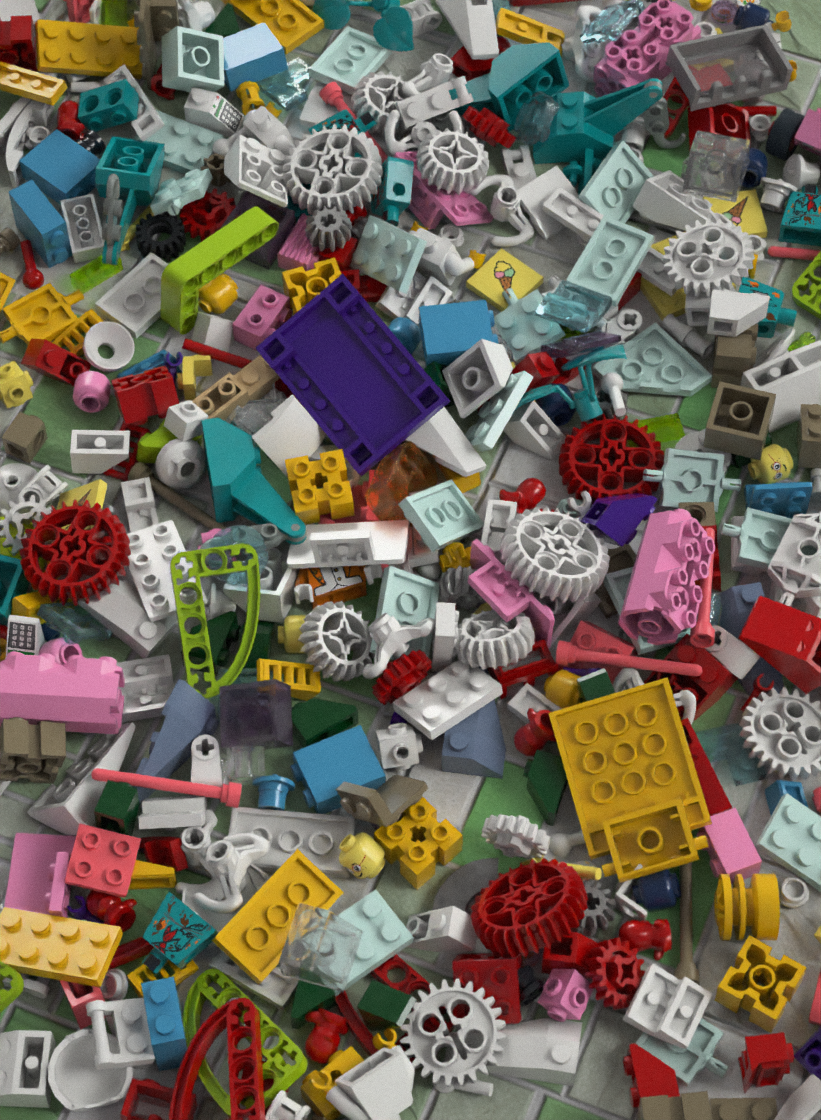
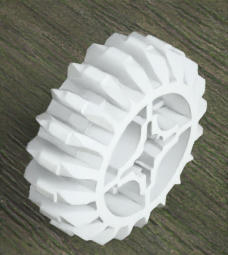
[351,70,414,137]
[416,128,489,195]
[298,601,375,682]
[455,608,535,670]

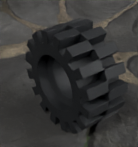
[135,211,186,262]

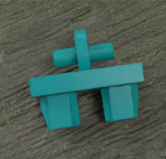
[562,148,603,195]

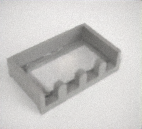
[666,24,793,111]

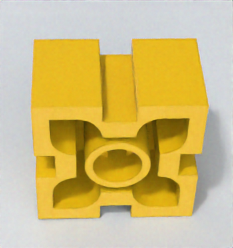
[282,257,341,315]
[285,449,355,525]
[374,796,463,890]
[714,935,807,1033]

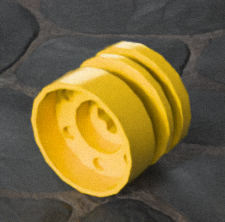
[714,874,780,941]

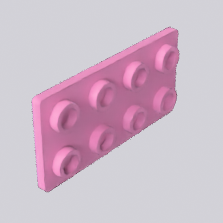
[394,151,494,230]
[468,539,555,648]
[4,833,76,918]

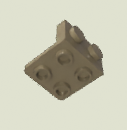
[335,775,428,827]

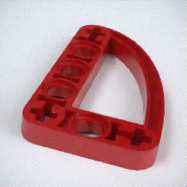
[336,954,458,1063]
[169,998,265,1120]

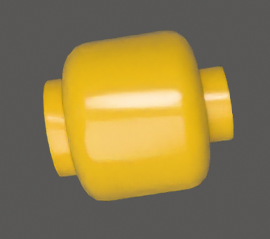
[198,273,238,315]
[544,670,581,709]

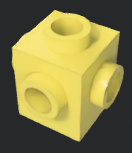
[0,361,33,409]

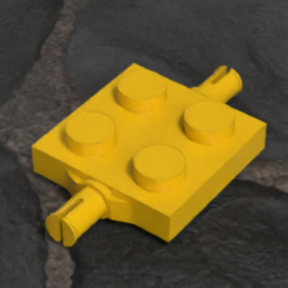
[0,283,84,346]

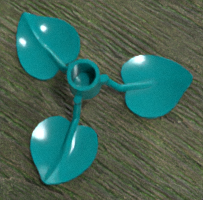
[312,0,414,52]
[512,344,627,422]

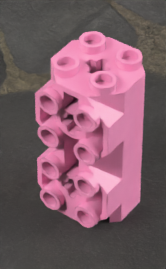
[593,0,702,97]
[618,508,715,646]
[0,651,125,734]

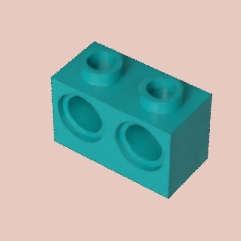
[78,79,139,132]

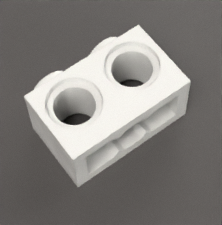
[481,499,517,565]

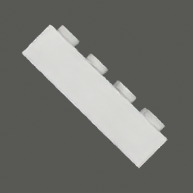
[60,194,105,263]
[432,602,459,672]

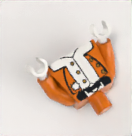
[294,564,383,609]

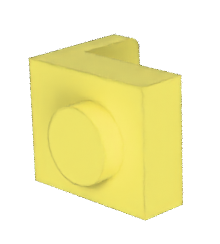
[177,354,213,400]

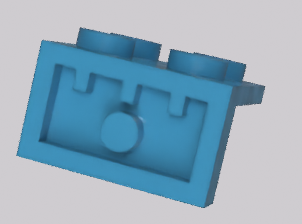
[744,482,813,519]

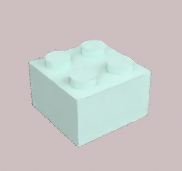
[161,26,224,92]

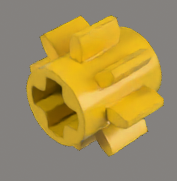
[439,542,472,573]

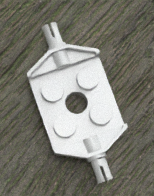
[768,511,821,606]
[182,863,271,948]

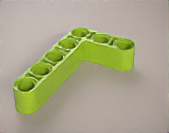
[160,206,279,335]

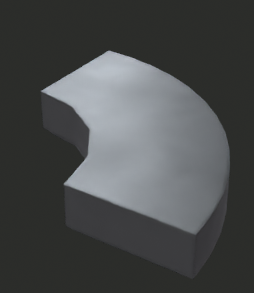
[432,858,499,912]

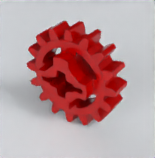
[462,106,517,149]
[179,188,239,242]
[372,649,432,705]
[586,938,646,1010]

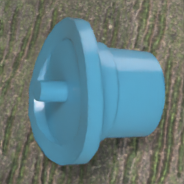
[252,774,295,811]

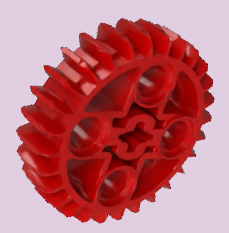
[558,413,664,504]
[19,499,131,606]
[470,858,588,958]

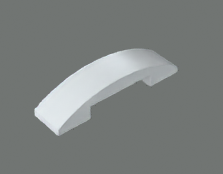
[104,64,165,142]
[6,100,55,188]
[121,477,159,533]

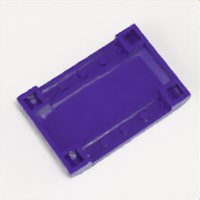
[256,274,450,477]

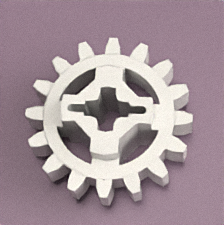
[0,495,54,558]
[481,814,550,859]

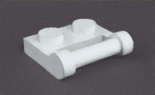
[86,998,155,1070]

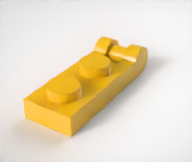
[495,7,565,57]

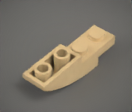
[192,355,280,420]

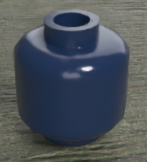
[732,2,773,31]
[732,148,768,188]
[535,383,576,426]
[632,869,681,912]

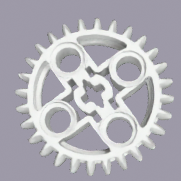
[282,124,383,215]
[499,507,610,603]

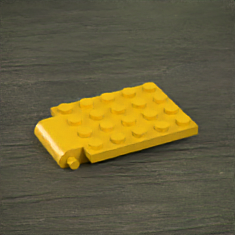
[548,677,712,883]

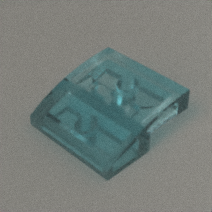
[535,280,612,333]

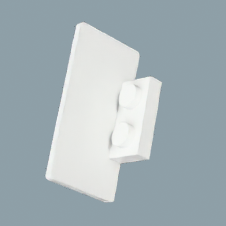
[127,520,207,622]
[287,520,410,569]

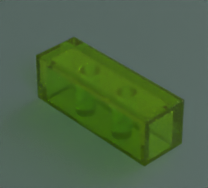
[69,255,123,294]

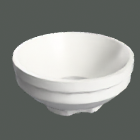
[83,321,135,372]
[156,438,207,490]

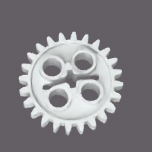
[662,218,755,297]
[739,687,821,781]
[400,978,507,1087]

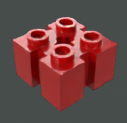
[0,15,38,72]
[111,365,179,426]

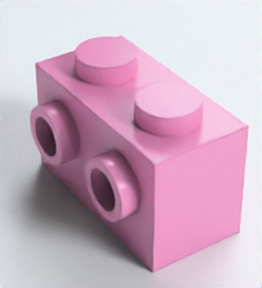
[232,285,292,351]
[696,808,762,884]

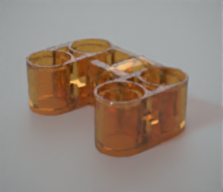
[365,441,438,527]

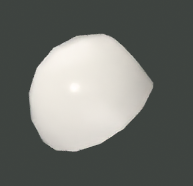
[48,1029,133,1112]

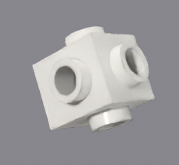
[375,723,423,770]

